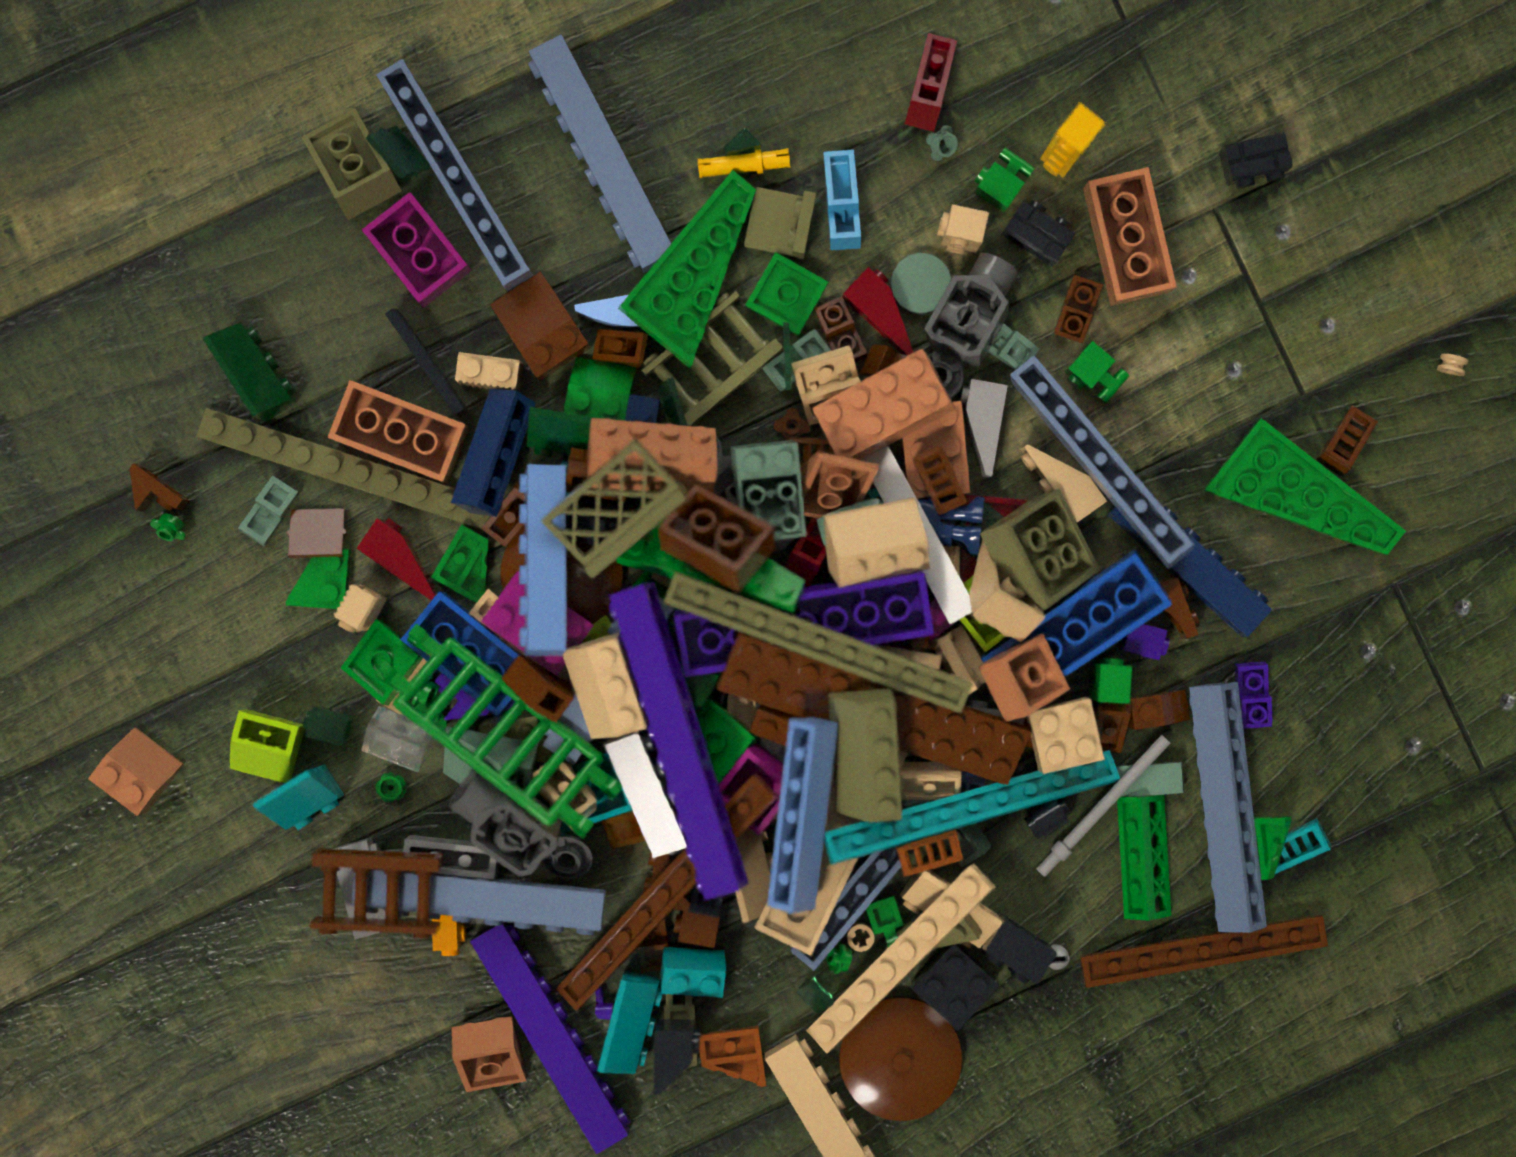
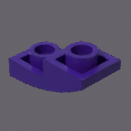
[1235,661,1272,729]

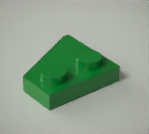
[1254,816,1292,880]

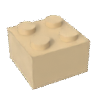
[1026,697,1104,774]

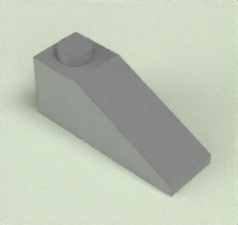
[960,379,1008,478]

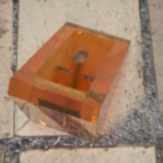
[602,810,646,849]

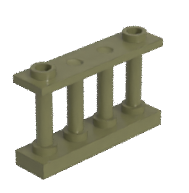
[642,291,783,427]

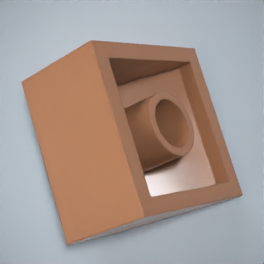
[978,633,1070,721]
[88,727,184,816]
[452,1016,526,1092]

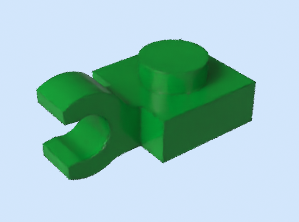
[866,895,904,948]

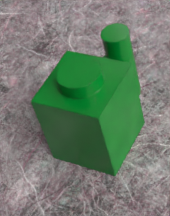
[974,147,1035,213]
[1065,341,1130,404]

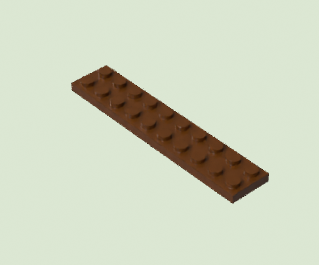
[717,631,1032,785]

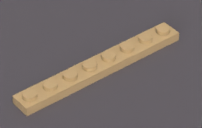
[806,864,995,1054]

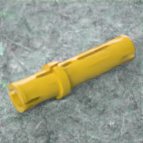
[697,148,790,178]

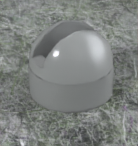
[1049,944,1070,970]

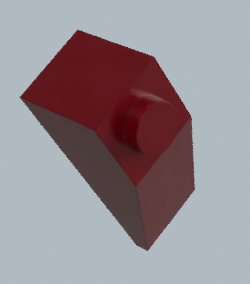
[904,33,957,132]
[842,267,914,356]
[356,517,438,601]
[785,517,827,587]

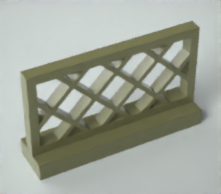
[541,438,687,578]

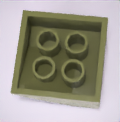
[980,488,1100,609]

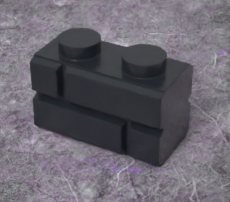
[1219,132,1293,189]
[1002,200,1075,268]

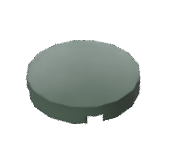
[890,253,951,315]

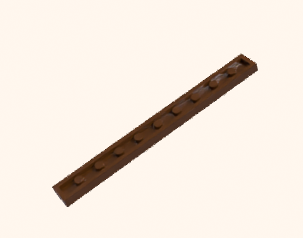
[556,774,778,1011]

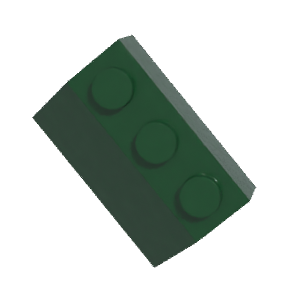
[202,322,297,422]
[527,407,598,461]

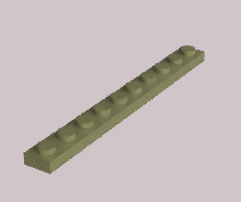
[196,408,490,529]
[664,571,972,713]

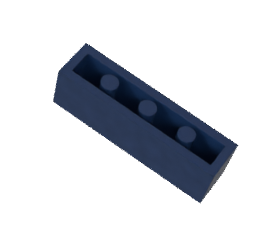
[451,388,536,517]

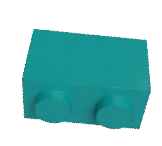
[661,947,726,997]

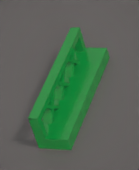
[1117,795,1172,921]

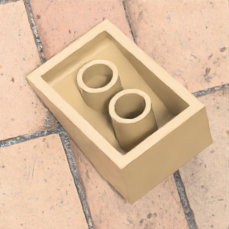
[969,539,1045,642]

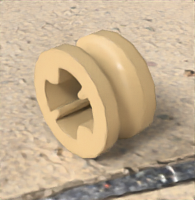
[1437,354,1468,376]
[846,922,875,952]

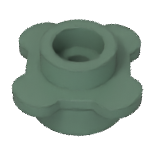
[926,125,958,161]

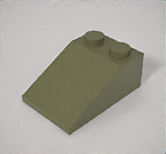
[302,108,402,220]

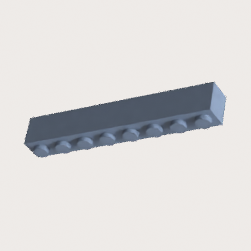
[528,34,671,273]
[376,59,533,291]
[1010,355,1194,569]
[1189,682,1267,933]
[351,869,606,935]

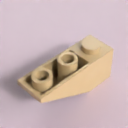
[1020,445,1107,523]

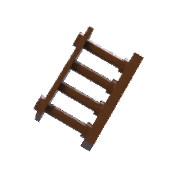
[310,848,443,939]

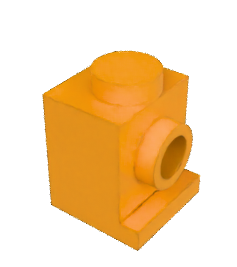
[432,915,466,956]

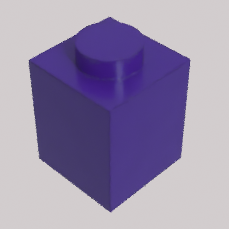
[1119,624,1170,660]

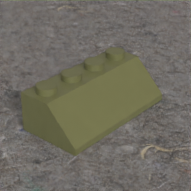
[828,688,902,823]

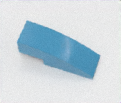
[823,150,861,250]

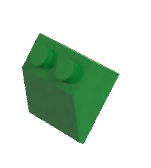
[564,357,636,421]

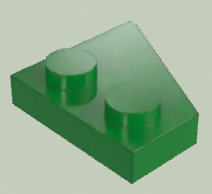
[431,524,488,603]
[286,548,351,609]

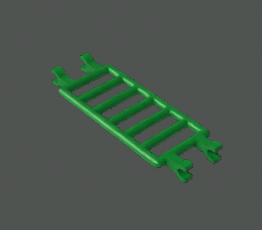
[375,624,622,839]

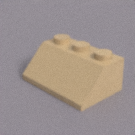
[824,498,930,587]
[563,632,649,739]
[735,828,773,923]
[900,870,1003,948]

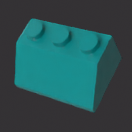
[597,970,662,1074]

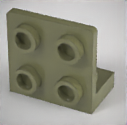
[744,187,816,259]

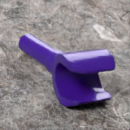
[595,986,613,1020]

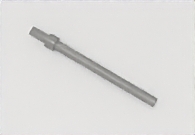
[1036,735,1170,877]

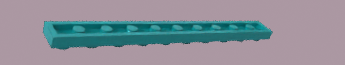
[824,750,1120,865]

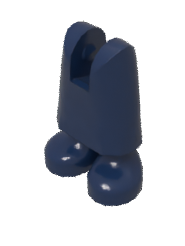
[917,496,985,555]

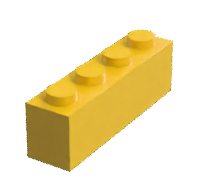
[1040,103,1105,178]

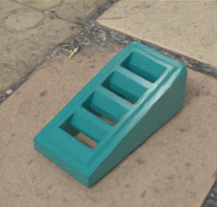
[1275,819,1331,874]

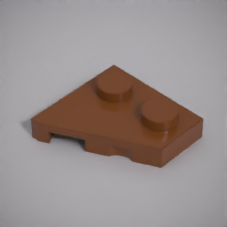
[699,1026,766,1087]

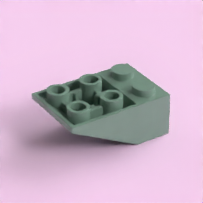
[730,440,806,540]
[443,726,538,790]

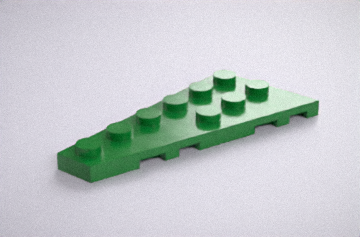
[618,170,756,368]
[1203,418,1406,555]
[616,497,805,613]

